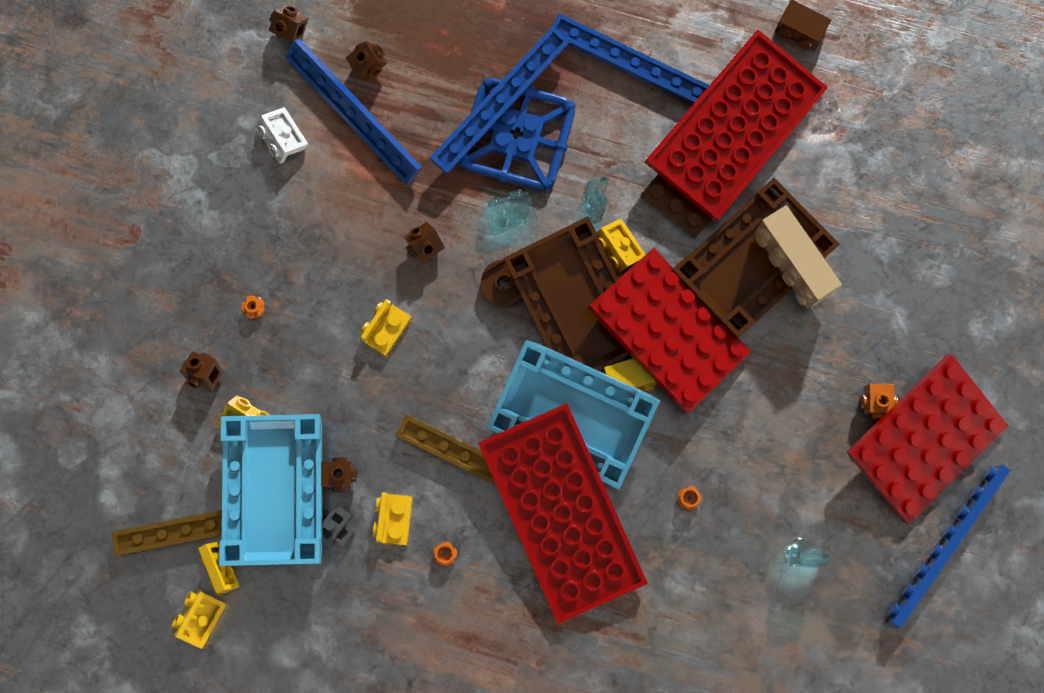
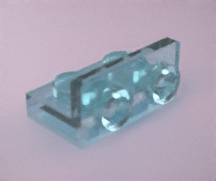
[581,176,609,224]
[482,189,538,235]
[786,537,830,568]

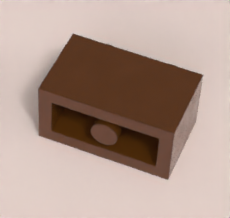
[775,0,832,51]

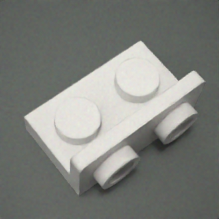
[256,107,308,164]

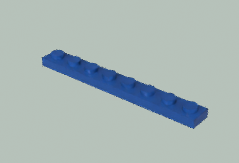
[552,13,709,105]
[430,26,570,175]
[285,39,422,185]
[886,464,1011,628]

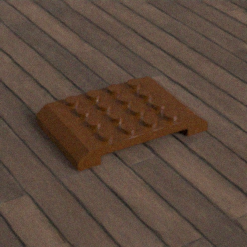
[672,178,840,339]
[503,216,630,371]

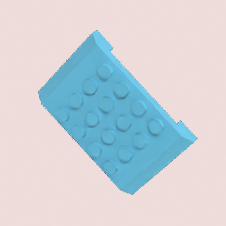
[486,340,660,489]
[219,414,322,566]

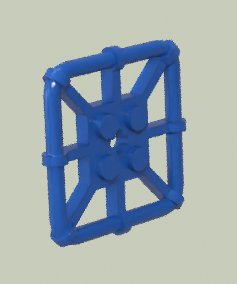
[458,77,576,191]

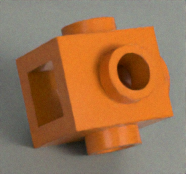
[860,383,898,420]

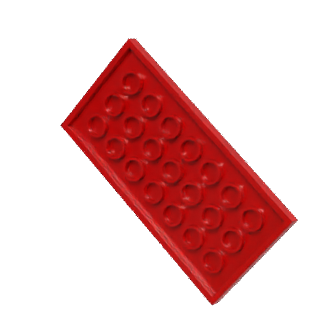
[644,29,828,222]
[478,403,648,624]

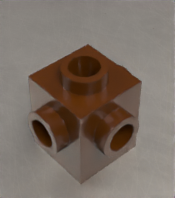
[269,5,309,43]
[346,41,388,80]
[404,222,446,263]
[180,352,224,391]
[321,457,358,493]

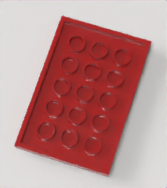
[588,248,751,414]
[846,354,1008,524]

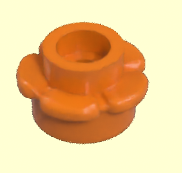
[241,295,264,319]
[678,486,701,510]
[433,542,457,566]

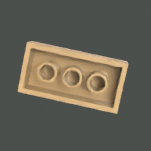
[755,205,842,310]

